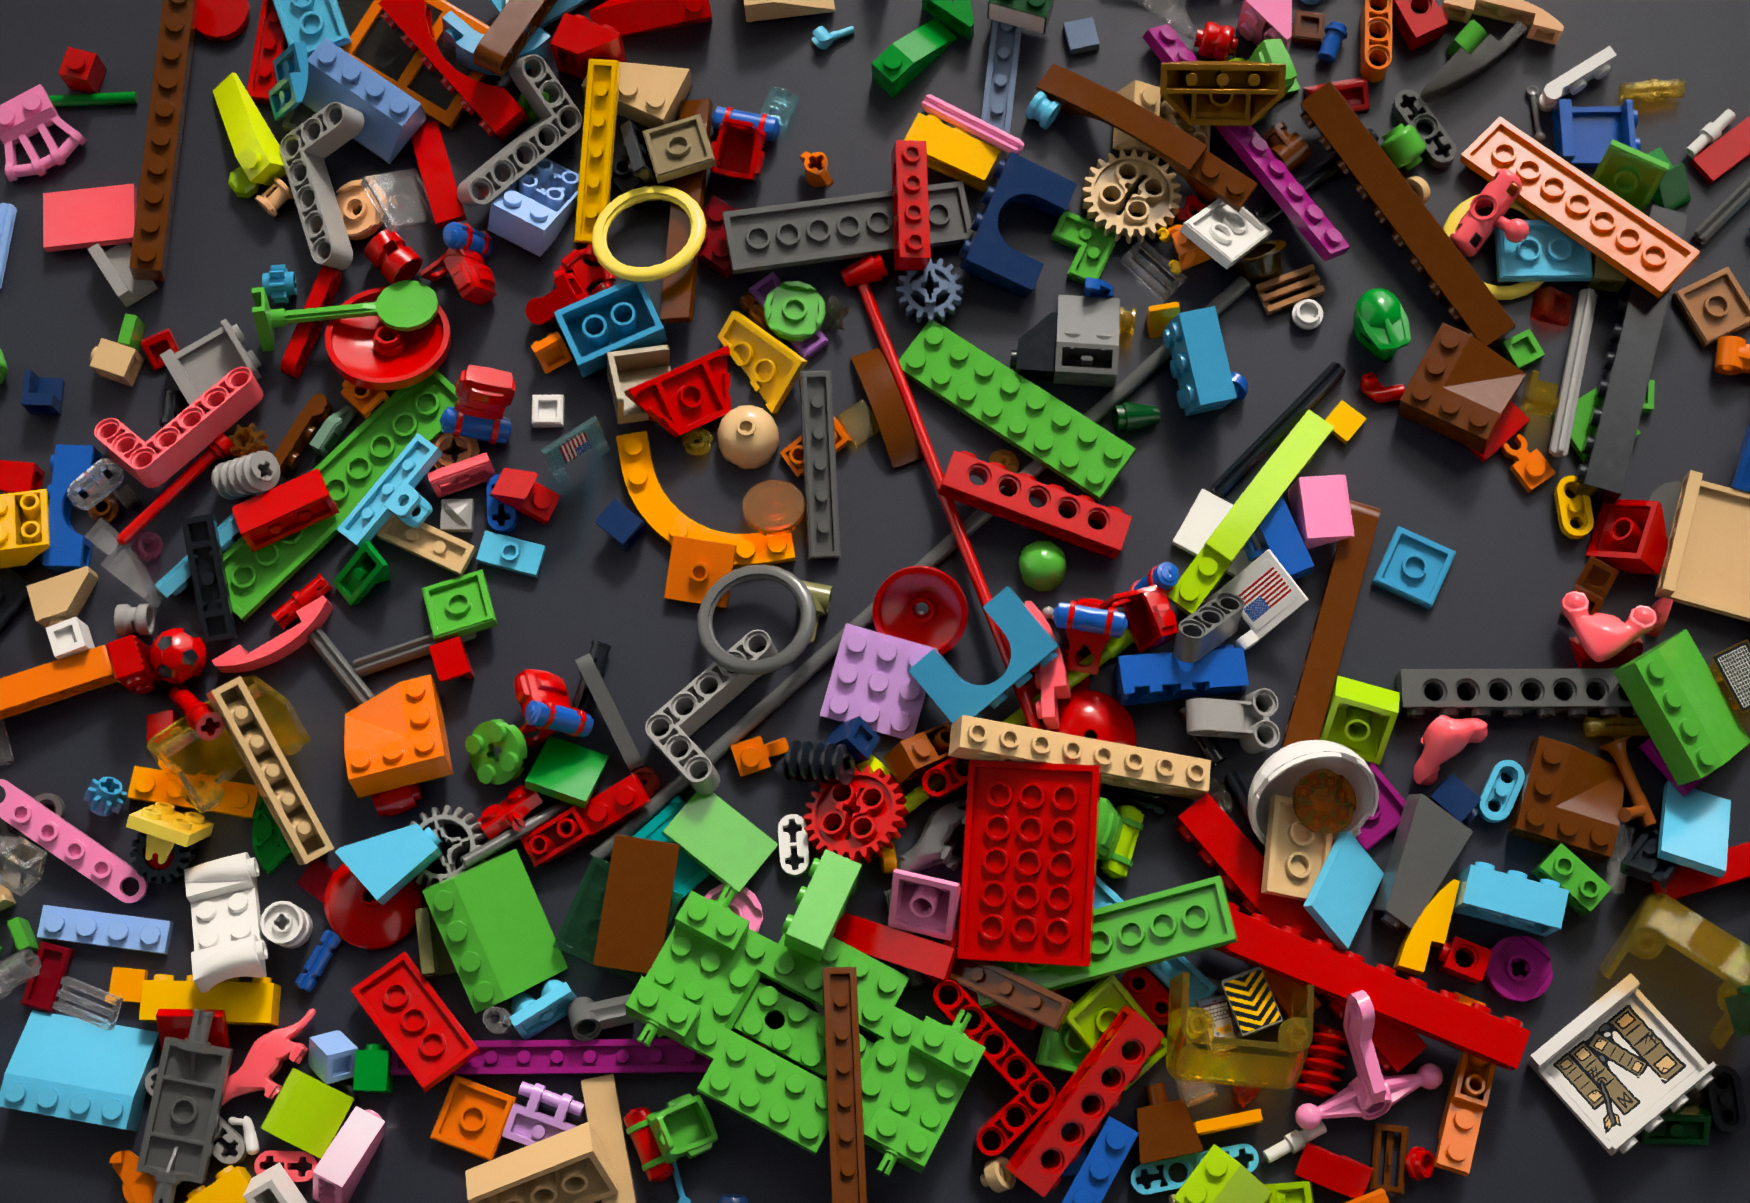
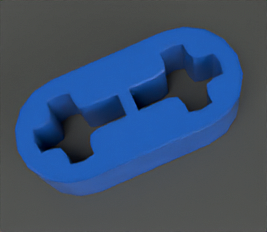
[486,474,518,535]

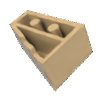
[582,62,693,128]

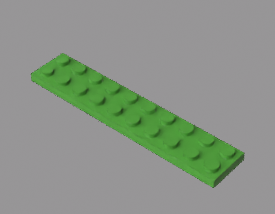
[222,370,458,622]

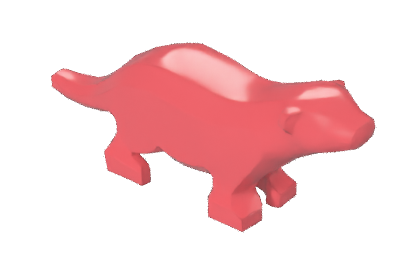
[222,1008,316,1106]

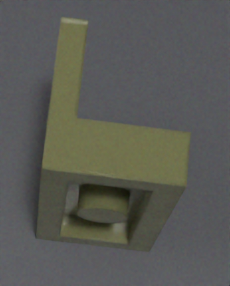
[415,907,457,978]

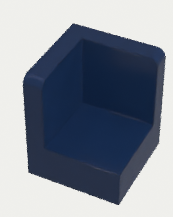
[21,370,65,415]
[595,498,646,552]
[824,716,880,765]

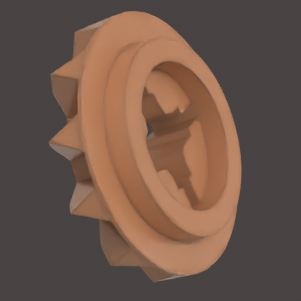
[431,432,480,469]

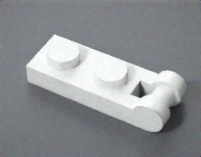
[1537,46,1617,112]

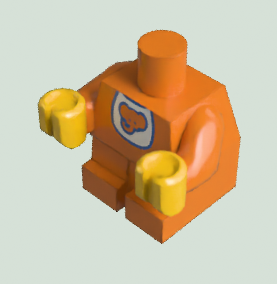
[1157,225,1212,275]

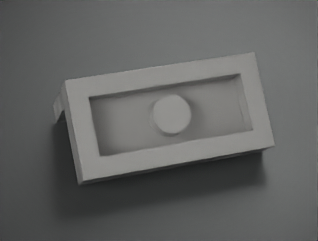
[87,243,158,308]

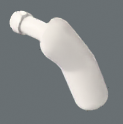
[228,1116,260,1155]

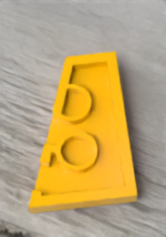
[717,311,808,414]

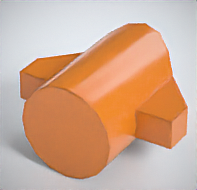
[800,151,833,189]

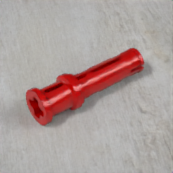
[169,684,225,741]

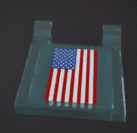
[541,415,611,484]

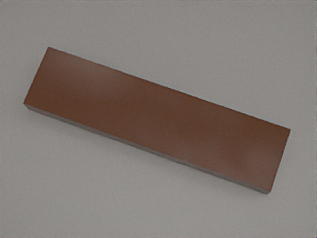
[948,946,1074,1033]

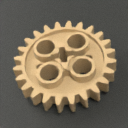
[1081,149,1182,244]

